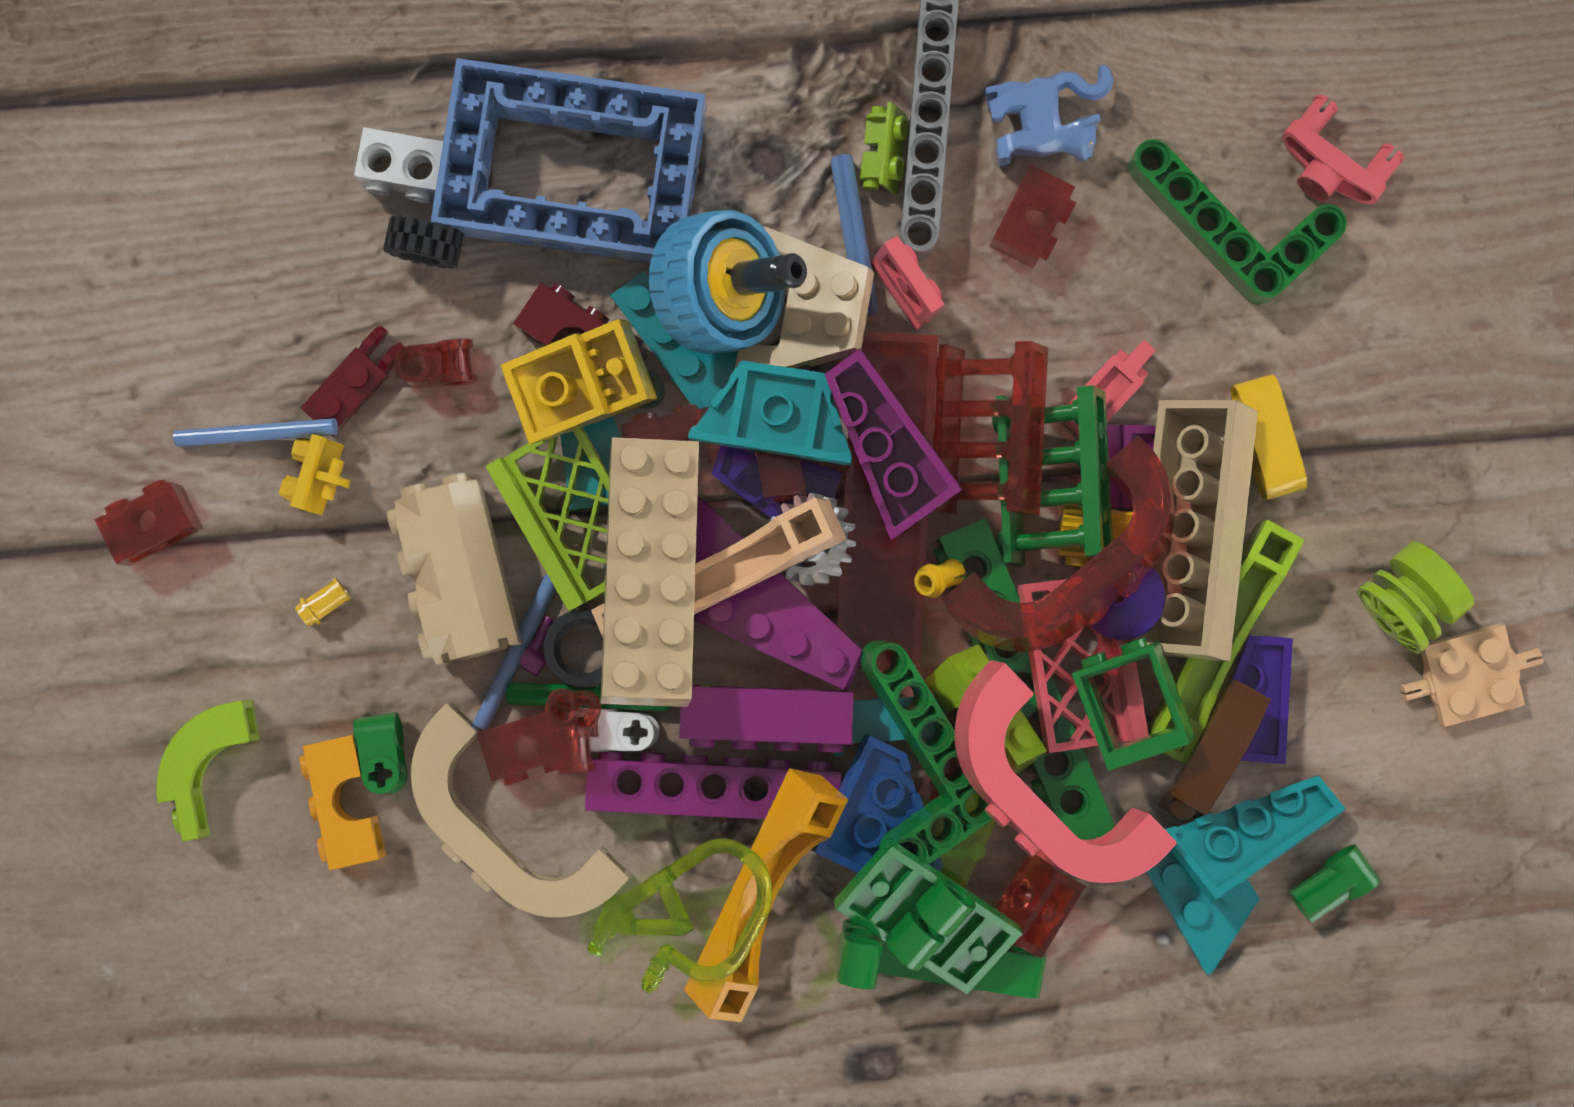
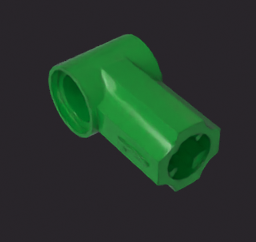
[1288,844,1380,923]

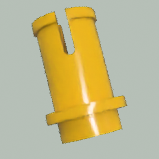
[914,558,965,598]
[295,577,351,627]

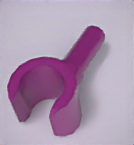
[521,616,554,677]

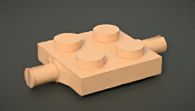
[1400,624,1543,727]

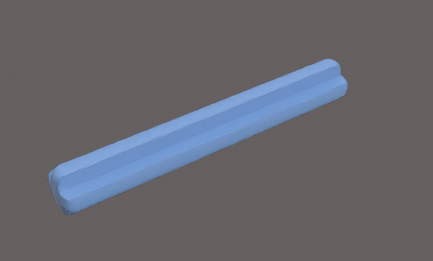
[831,154,878,316]

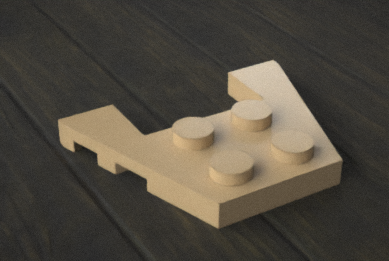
[735,227,874,368]

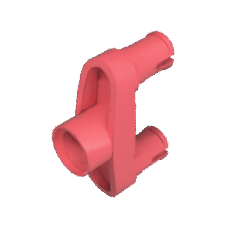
[1282,94,1405,204]

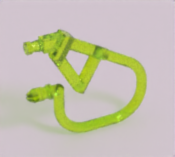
[587,838,772,994]

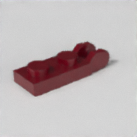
[300,325,407,437]

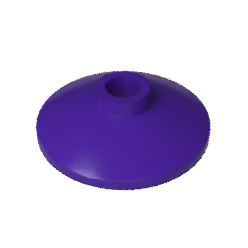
[1081,555,1166,640]

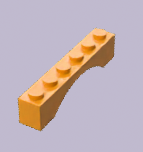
[684,768,848,1022]

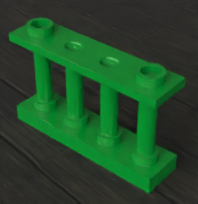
[992,385,1114,566]

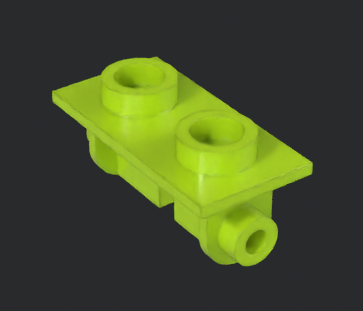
[860,102,909,194]

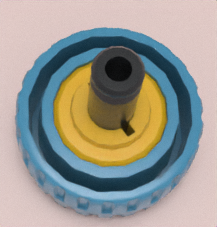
[649,210,807,354]

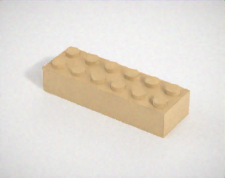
[1131,400,1258,662]
[601,437,699,707]

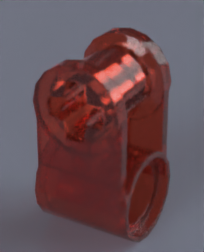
[394,338,477,388]

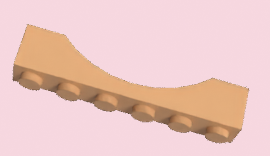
[591,497,847,637]

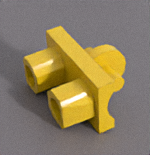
[278,434,351,516]

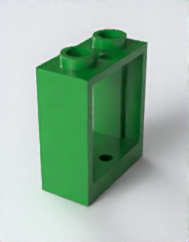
[1072,637,1196,771]

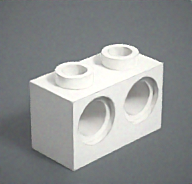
[354,127,443,203]

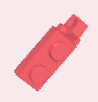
[1063,340,1157,437]

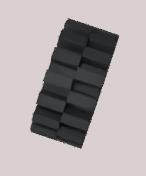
[383,215,464,269]

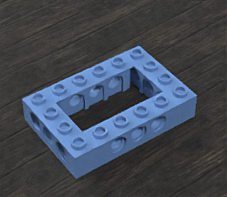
[431,58,707,263]

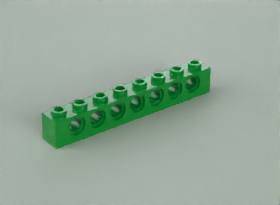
[933,518,1115,839]

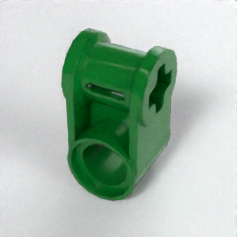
[353,712,408,794]

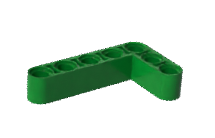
[1128,139,1347,305]
[860,640,992,864]
[836,919,1047,998]

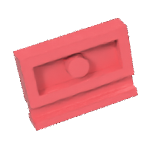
[871,235,945,331]

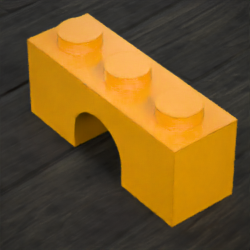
[299,735,387,871]

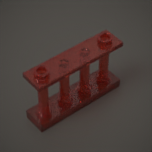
[933,341,1048,515]

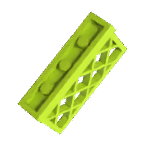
[485,427,609,611]

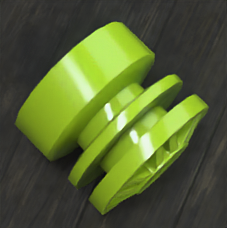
[1357,540,1474,654]

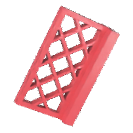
[1018,577,1149,754]

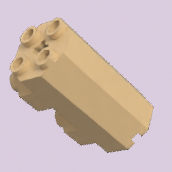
[387,473,523,665]

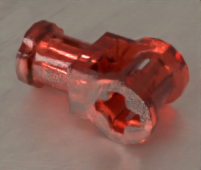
[545,689,601,774]

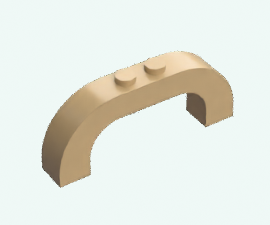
[411,702,633,918]

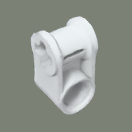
[578,708,660,752]

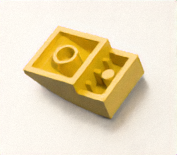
[500,319,657,444]

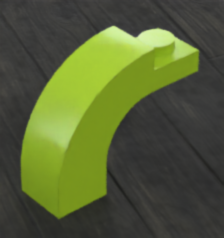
[156,700,260,842]

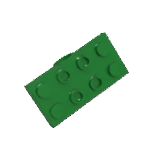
[834,838,1023,994]

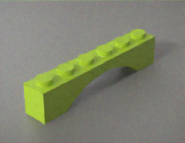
[1147,520,1305,764]

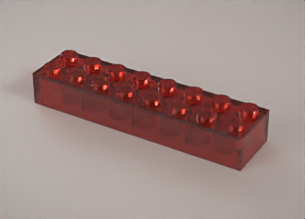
[836,331,938,673]

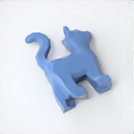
[985,65,1114,168]

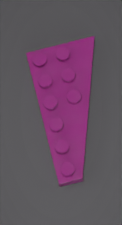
[694,495,863,691]

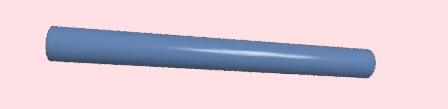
[173,418,338,447]
[472,574,556,731]

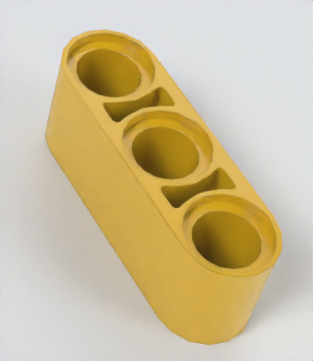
[1231,374,1307,501]

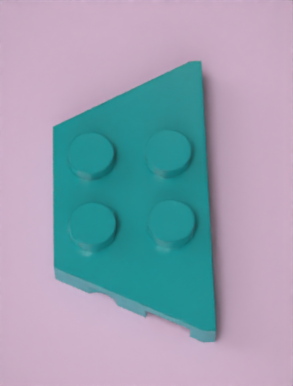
[688,360,852,466]
[1145,827,1260,975]

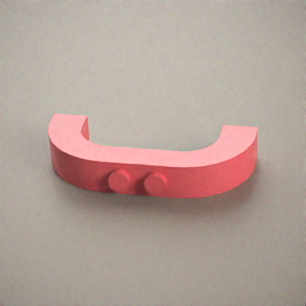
[955,660,1177,883]

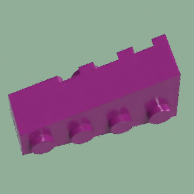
[825,348,962,540]
[679,684,854,752]

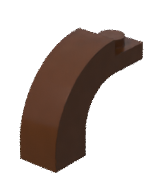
[1158,678,1271,823]

